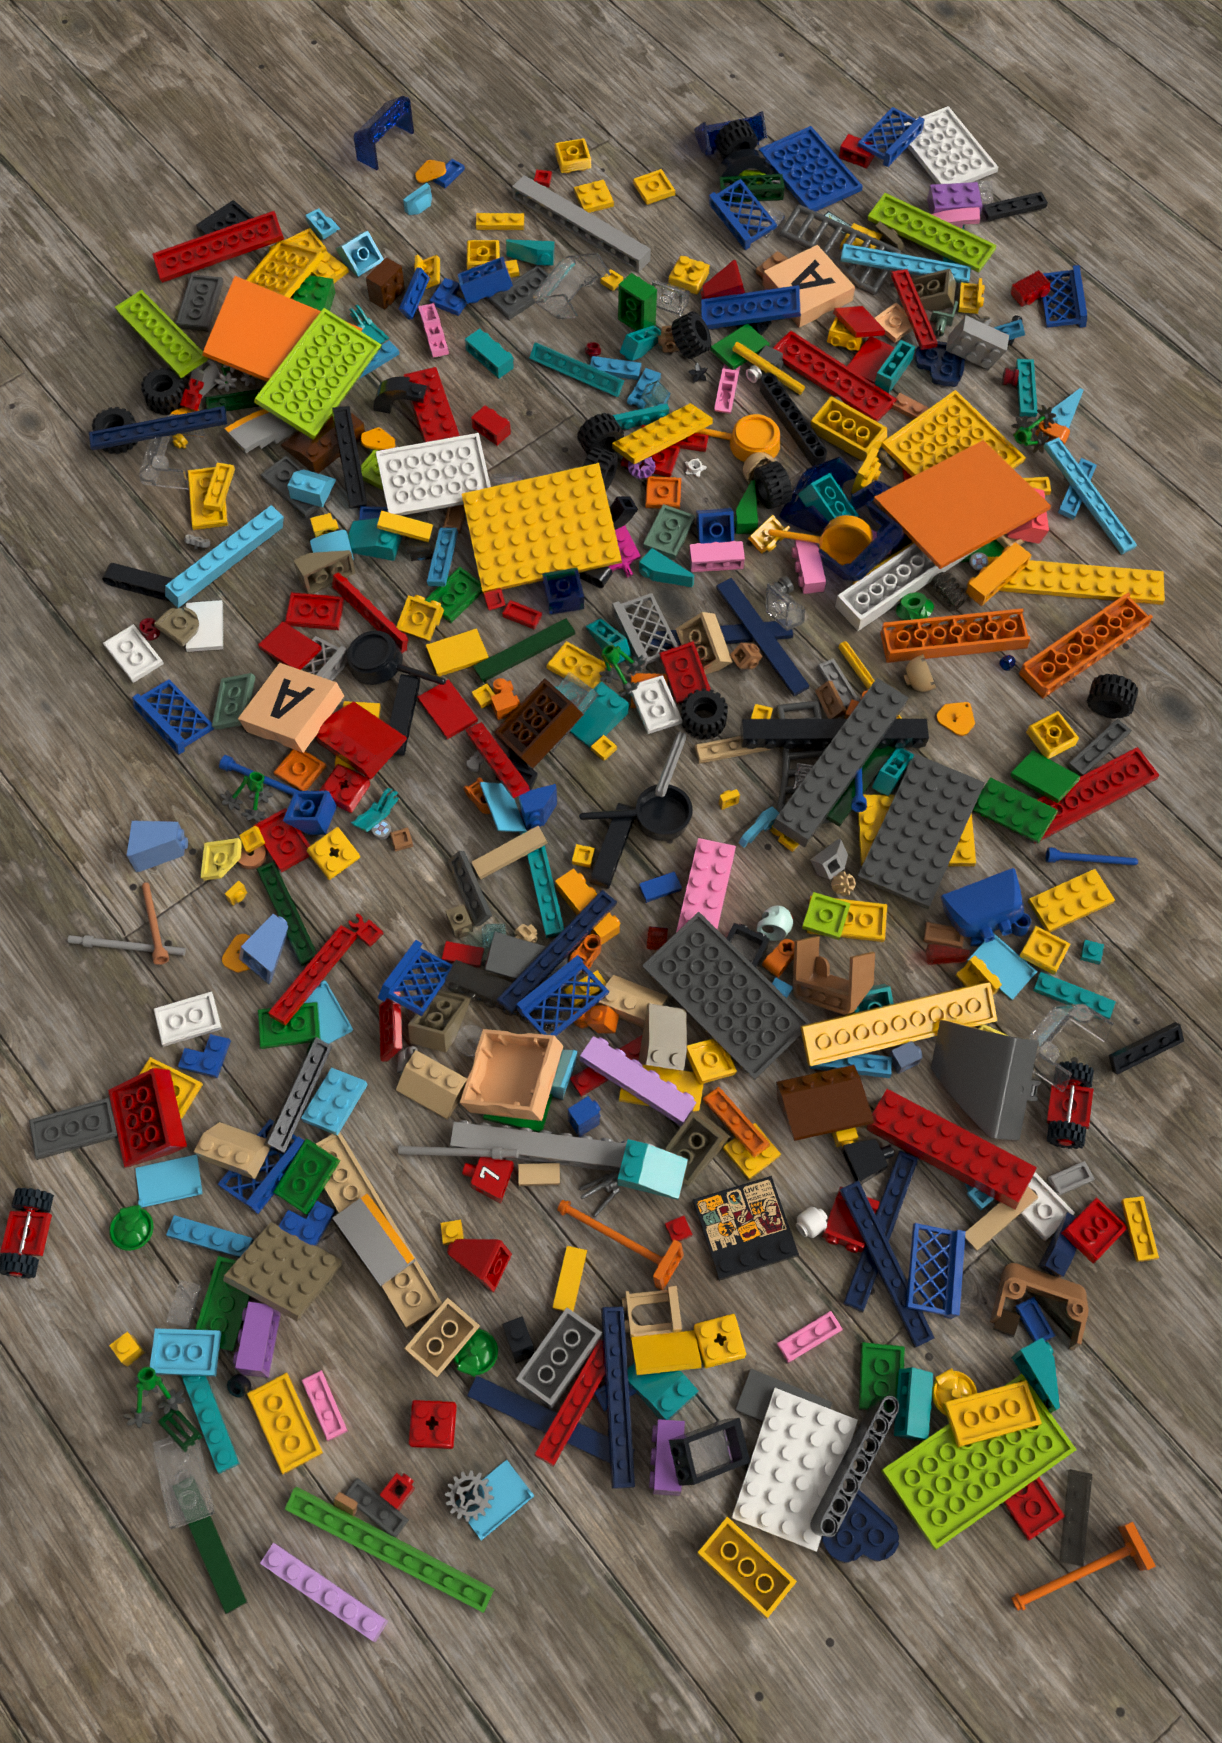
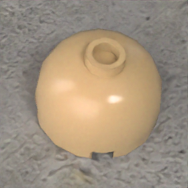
[743,452,775,484]
[904,654,936,692]

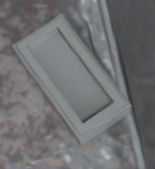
[1047,1161,1095,1196]

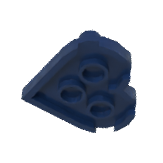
[915,341,965,387]
[822,1490,899,1563]

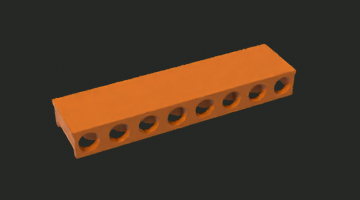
[1019,592,1153,699]
[880,608,1031,663]

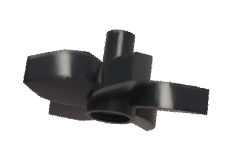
[688,363,708,383]

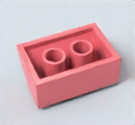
[1007,488,1049,544]

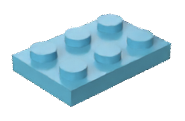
[301,1067,368,1136]
[150,1328,221,1376]

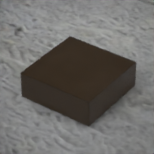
[993,1309,1020,1337]

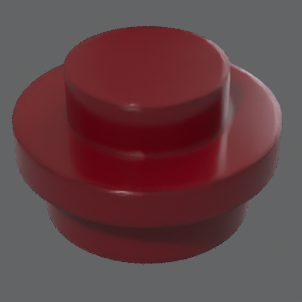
[585,342,601,357]

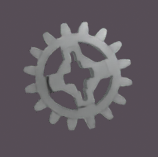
[445,1470,494,1522]

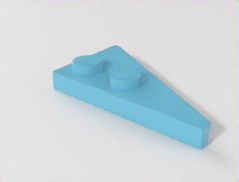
[1035,388,1084,429]

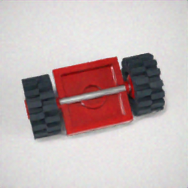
[1047,1061,1094,1149]
[0,1188,54,1279]

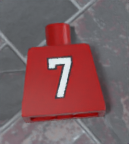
[462,1157,514,1203]

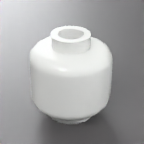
[796,1206,828,1238]

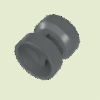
[769,576,794,600]

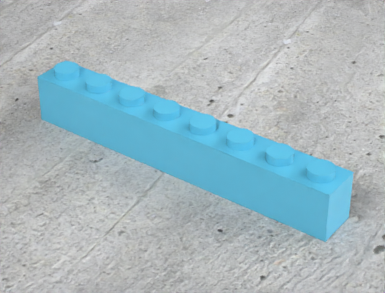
[165,505,284,608]

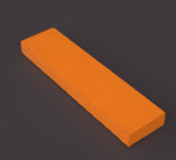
[703,1087,770,1158]

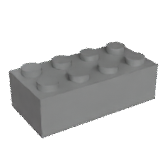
[516,1308,602,1409]

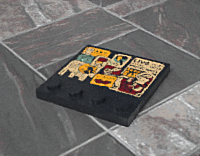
[693,1176,799,1281]

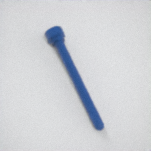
[219,755,299,796]
[851,768,867,812]
[1045,847,1138,865]

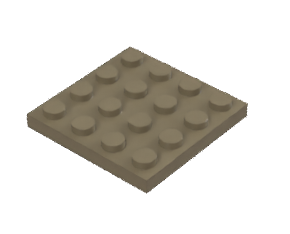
[223,1222,343,1321]

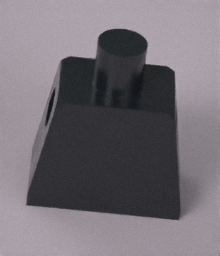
[841,1139,894,1185]
[502,1316,535,1364]

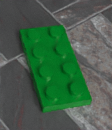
[973,777,1058,844]
[195,1256,251,1352]

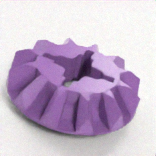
[628,457,655,478]

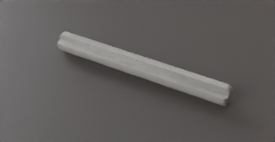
[655,732,687,798]

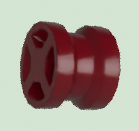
[1002,368,1019,386]
[139,618,160,641]

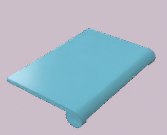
[480,782,527,835]
[967,932,1038,1000]
[304,981,353,1044]
[135,1155,203,1208]
[456,1460,534,1541]

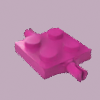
[608,526,641,578]

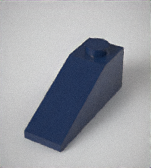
[1038,1212,1077,1277]

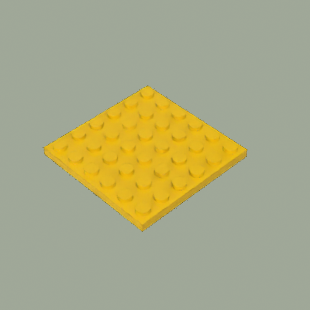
[881,390,1026,477]

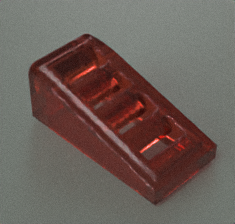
[926,944,970,965]

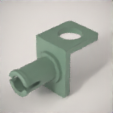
[930,301,958,337]

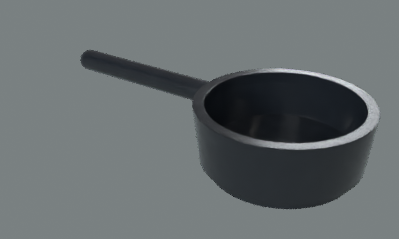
[347,631,446,685]
[579,784,693,841]

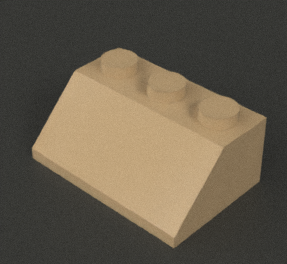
[676,612,733,674]
[598,975,668,1028]
[396,1050,467,1120]
[194,1122,270,1179]
[404,1298,480,1377]

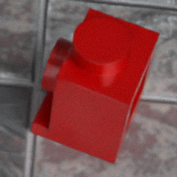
[380,1473,415,1511]

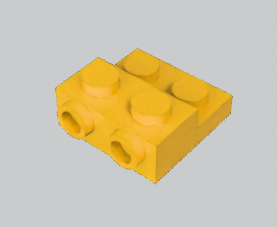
[310,251,349,283]
[827,317,863,351]
[851,448,881,498]
[396,595,444,641]

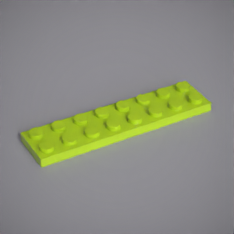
[868,193,996,273]
[115,290,208,378]

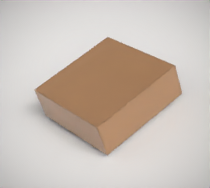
[390,827,414,852]
[333,1492,358,1516]

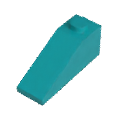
[506,239,555,266]
[620,325,661,361]
[639,548,695,587]
[586,618,632,664]
[872,748,914,796]

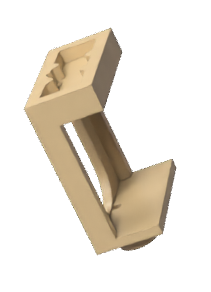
[622,1286,682,1339]

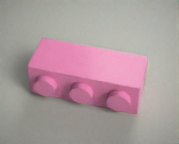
[792,540,826,594]
[689,541,745,572]

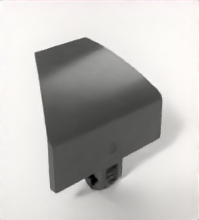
[931,1020,1041,1140]

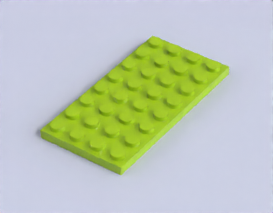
[254,308,381,440]
[881,1374,1077,1551]

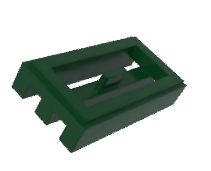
[157,1409,202,1453]

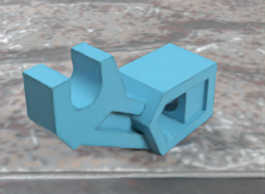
[739,807,779,848]

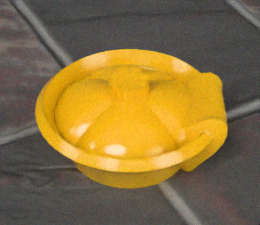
[932,1368,977,1416]

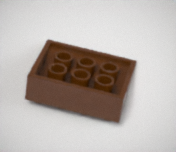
[281,413,365,474]
[495,678,584,768]
[776,1065,874,1141]

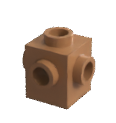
[658,325,679,353]
[730,642,763,669]

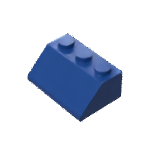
[458,256,513,304]

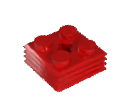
[319,764,370,813]
[409,1400,457,1449]

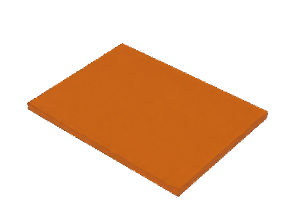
[202,276,363,382]
[873,440,1051,569]

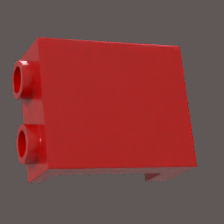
[822,1186,880,1253]

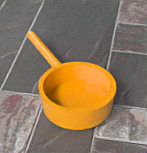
[696,414,780,462]
[768,515,873,568]

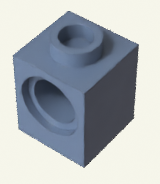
[889,1041,922,1074]

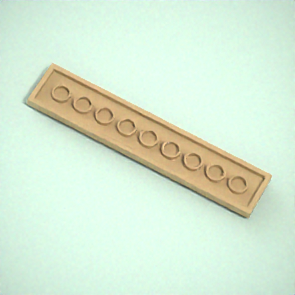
[316,1132,443,1329]

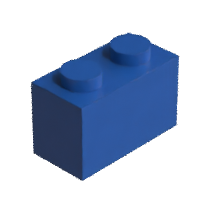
[568,1096,601,1137]

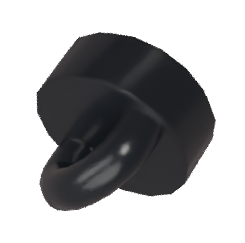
[227,1374,251,1398]

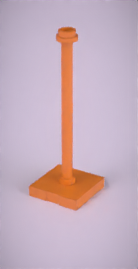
[557,1200,684,1290]
[1011,1522,1156,1611]

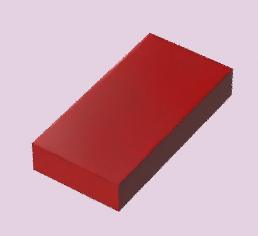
[502,600,542,630]
[442,941,484,968]

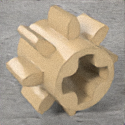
[831,871,856,896]
[514,924,538,943]

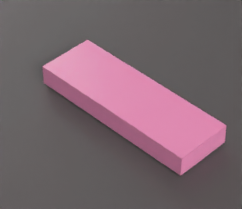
[777,1311,843,1363]
[302,1370,348,1441]

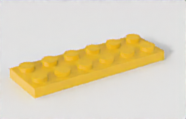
[612,403,713,465]

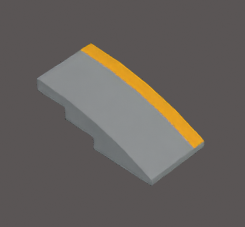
[224,409,297,453]
[333,1193,416,1287]

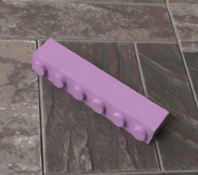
[580,1036,696,1126]
[260,1543,388,1642]

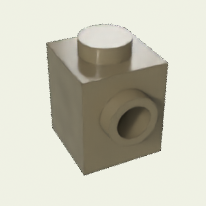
[445,904,473,938]

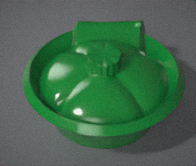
[896,592,934,620]
[109,1205,154,1251]
[453,1329,498,1377]

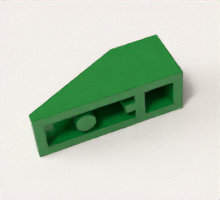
[734,480,758,534]

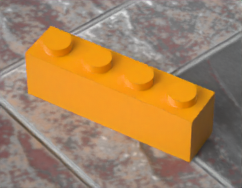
[966,542,1032,606]
[555,868,620,945]

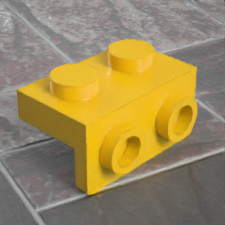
[414,255,440,289]
[958,278,985,314]
[748,515,790,554]
[956,955,1002,995]

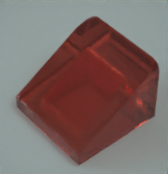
[647,926,668,950]

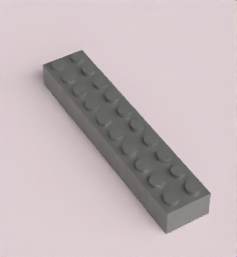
[773,678,909,848]

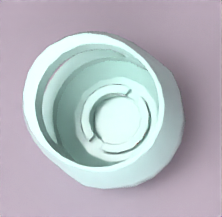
[757,905,793,941]

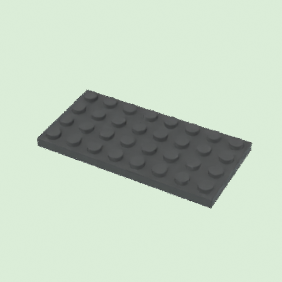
[857,754,985,909]
[642,912,811,1080]

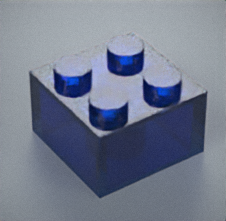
[542,568,584,615]

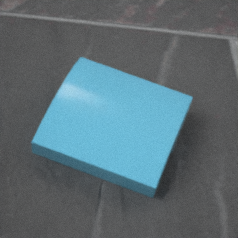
[310,530,354,560]

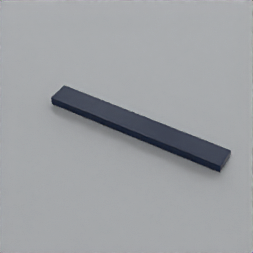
[89,406,227,450]
[716,578,810,697]
[648,620,793,651]
[497,890,617,1014]
[843,1150,919,1312]
[839,1181,935,1348]
[601,1307,635,1489]
[467,1376,635,1464]

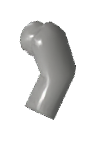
[397,1046,418,1074]

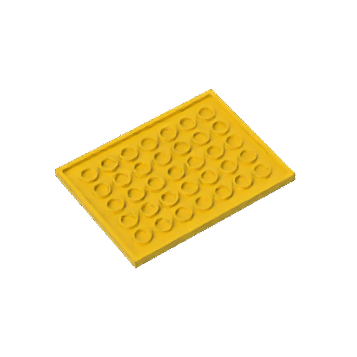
[462,463,622,592]

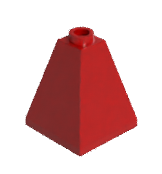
[700,260,745,299]
[447,1239,512,1292]

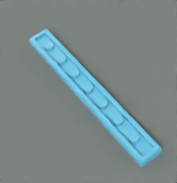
[840,244,971,283]
[1043,437,1137,555]

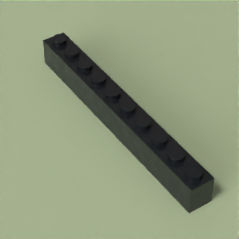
[740,718,929,749]

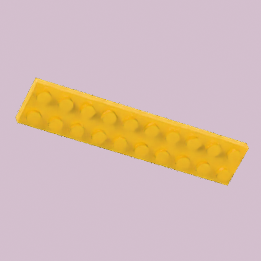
[986,557,1165,605]
[800,982,997,1066]

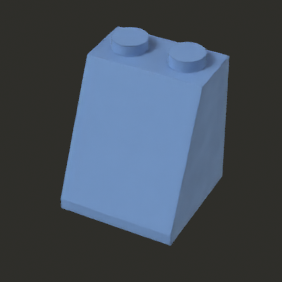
[127,821,188,872]
[239,914,288,984]

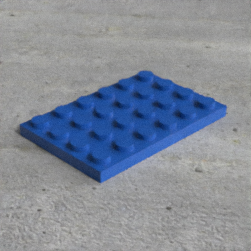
[759,126,863,212]

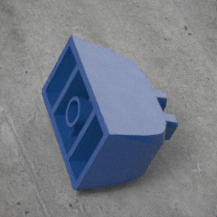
[941,868,1024,943]

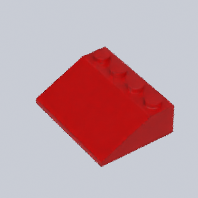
[314,701,407,780]
[108,1068,187,1168]

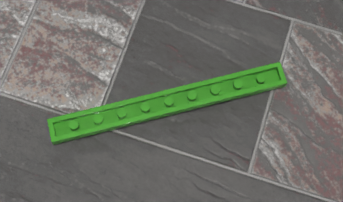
[285,1486,495,1613]

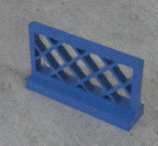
[858,107,925,167]
[709,179,777,250]
[1042,265,1087,328]
[132,679,215,755]
[378,940,455,1016]
[516,955,609,1037]
[218,1119,305,1214]
[906,1223,966,1319]

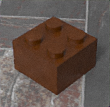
[366,257,405,310]

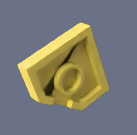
[201,838,242,881]

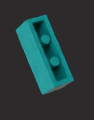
[465,328,514,379]
[875,340,915,393]
[894,1367,933,1441]

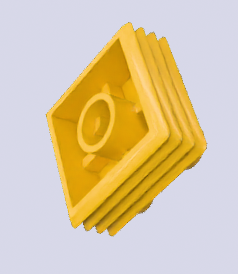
[554,138,591,173]
[467,240,500,270]
[668,256,710,295]
[1026,711,1079,759]
[307,827,360,880]
[693,1314,746,1368]

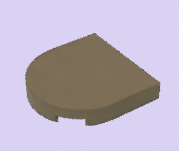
[154,607,199,647]

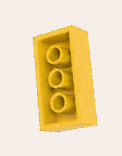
[811,396,887,462]
[697,1517,797,1619]

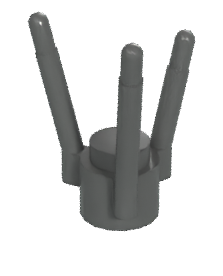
[579,1171,620,1217]

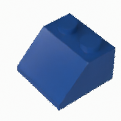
[696,508,734,544]
[519,784,557,830]
[283,791,337,835]

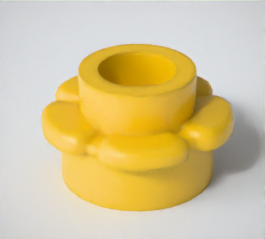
[172,434,188,449]

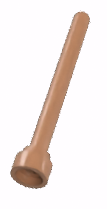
[142,882,169,965]

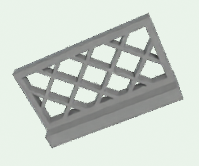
[612,593,678,669]
[301,636,348,681]

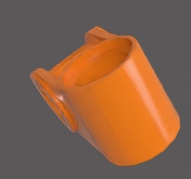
[1035,421,1070,445]
[463,777,491,814]
[568,934,602,973]
[762,939,795,978]

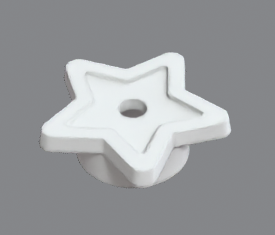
[685,458,707,477]

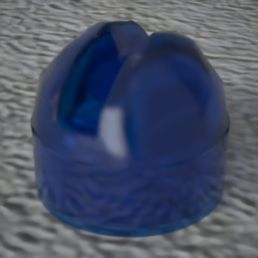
[999,655,1016,671]

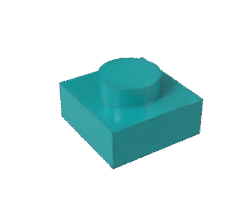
[1080,940,1104,965]

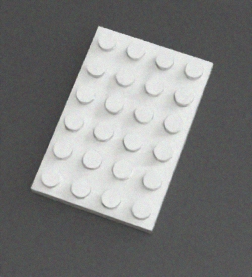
[895,106,999,184]
[376,433,491,516]
[731,1388,858,1552]

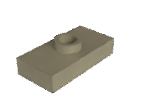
[876,221,905,251]

